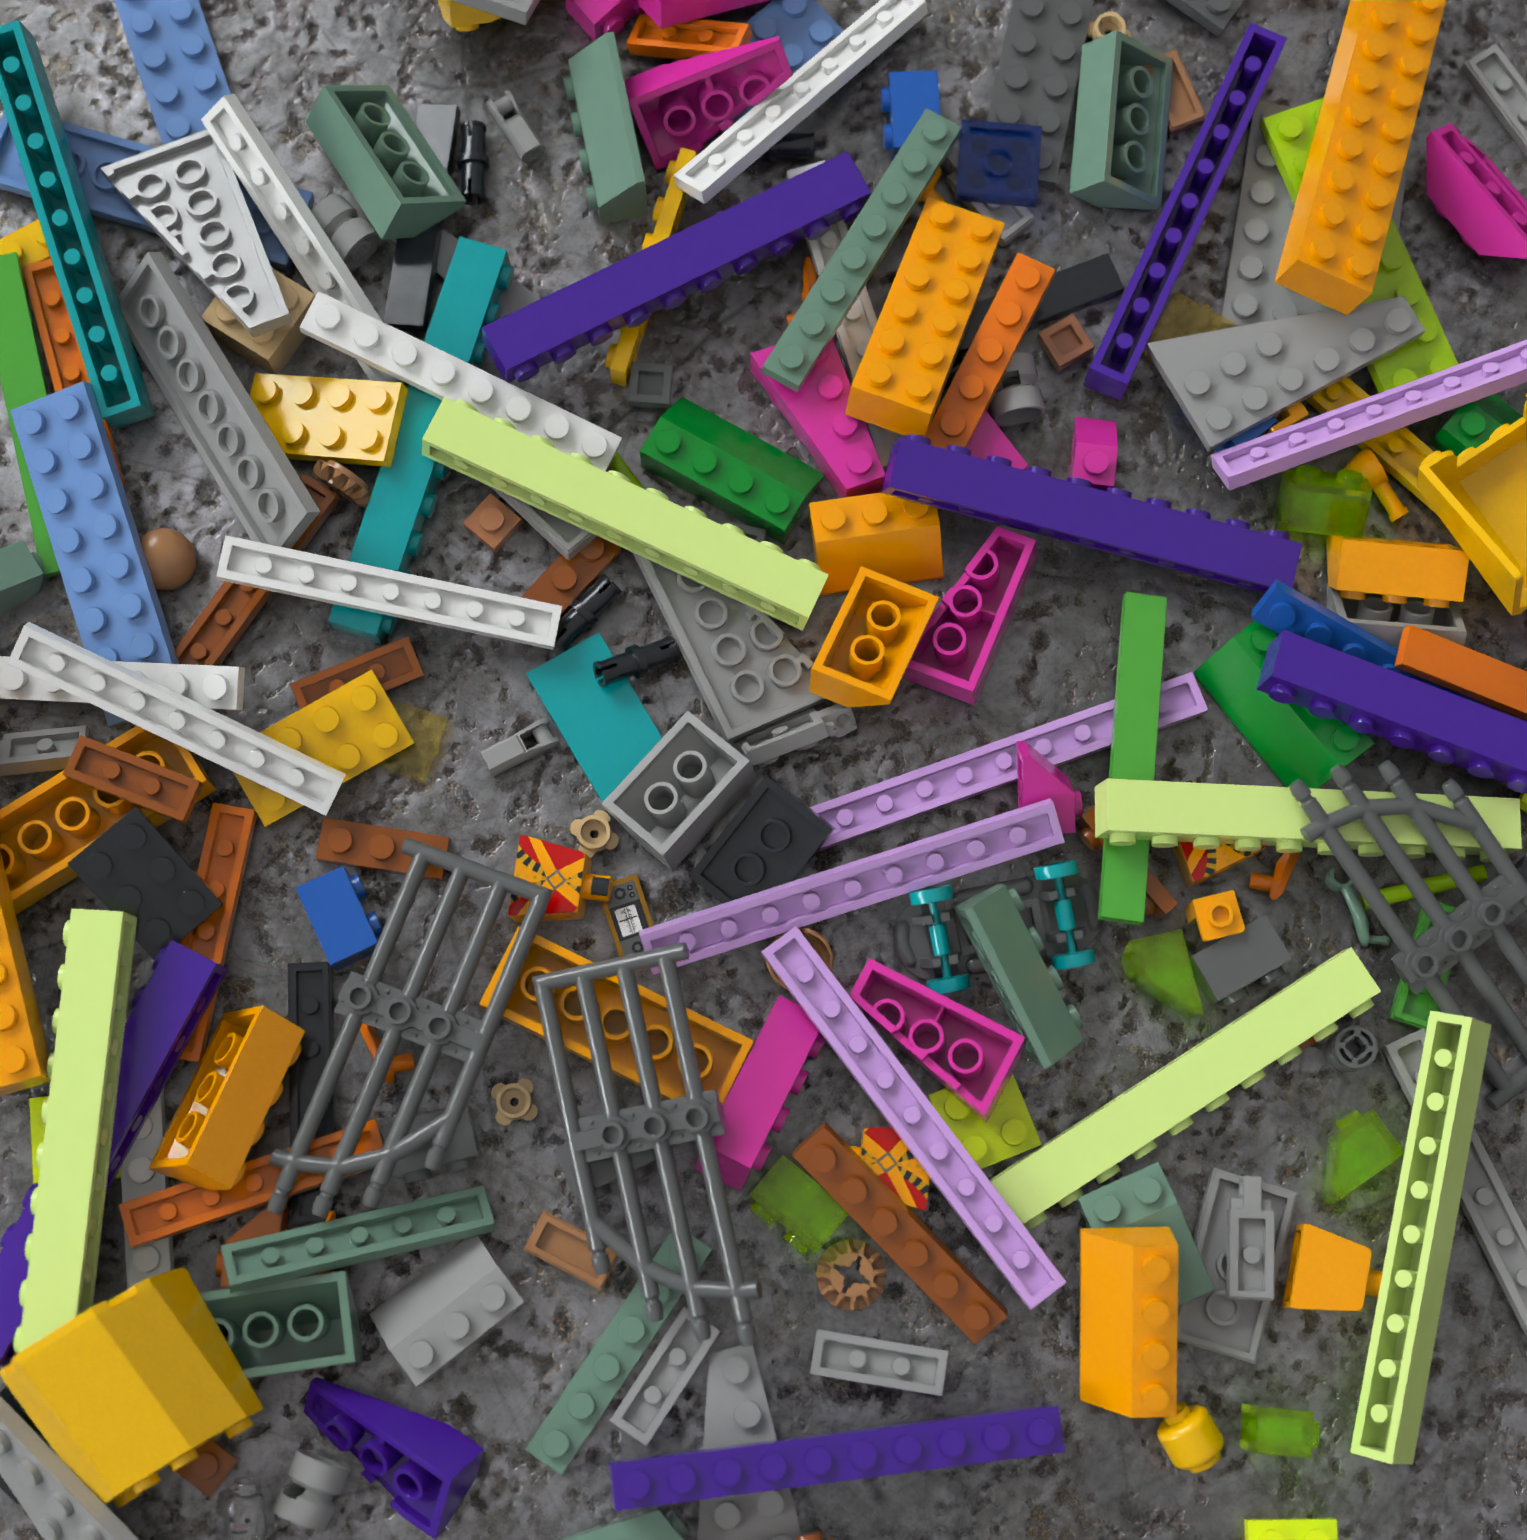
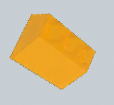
[808,492,944,596]
[1326,533,1469,608]
[809,566,939,707]

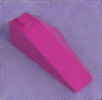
[624,36,793,170]

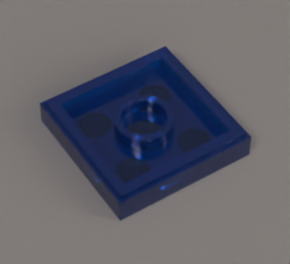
[955,119,1042,208]

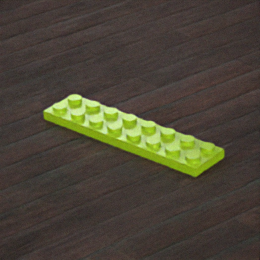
[1259,98,1458,393]

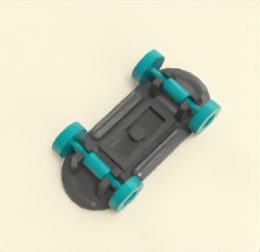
[893,860,1102,994]

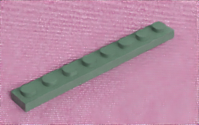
[762,108,962,393]

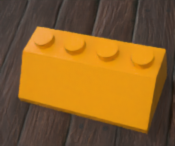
[148,1005,305,1191]
[1079,1226,1178,1418]

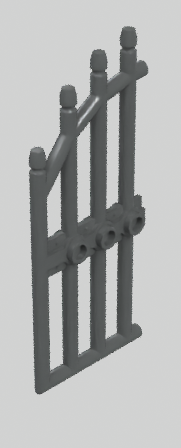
[1289,760,1527,1111]
[267,838,554,1218]
[532,942,762,1347]

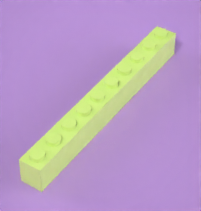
[422,397,829,631]
[1095,778,1522,862]
[14,909,137,1353]
[989,947,1381,1231]
[1350,1011,1491,1464]

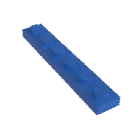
[1252,579,1489,707]

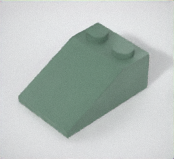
[1077,1162,1215,1307]

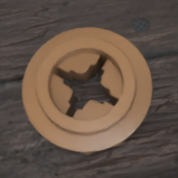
[313,459,371,507]
[816,1239,887,1311]

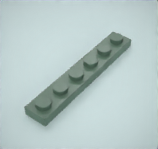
[221,1185,495,1293]
[525,1231,713,1475]

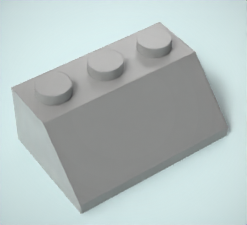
[1326,586,1467,649]
[602,711,758,872]
[369,1235,528,1387]

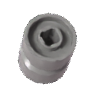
[311,193,381,271]
[989,352,1046,427]
[271,1449,351,1532]

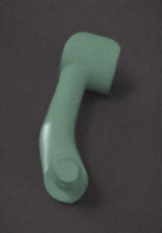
[1324,867,1390,948]

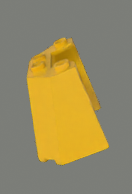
[1418,393,1527,616]
[0,1267,264,1509]

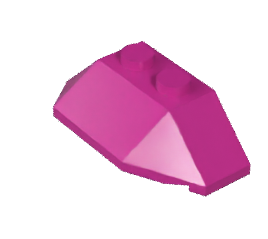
[1426,123,1527,259]

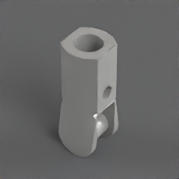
[486,90,545,164]
[480,718,560,777]

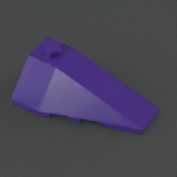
[304,1377,484,1540]

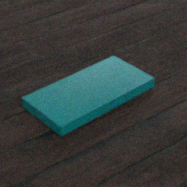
[526,632,662,818]

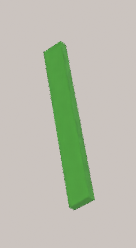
[0,252,61,578]
[1098,591,1167,925]

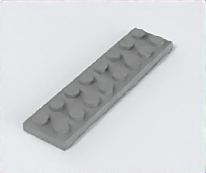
[118,252,320,549]

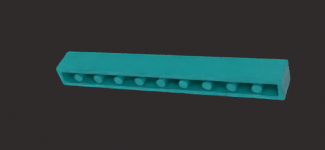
[0,20,155,429]
[328,237,514,644]

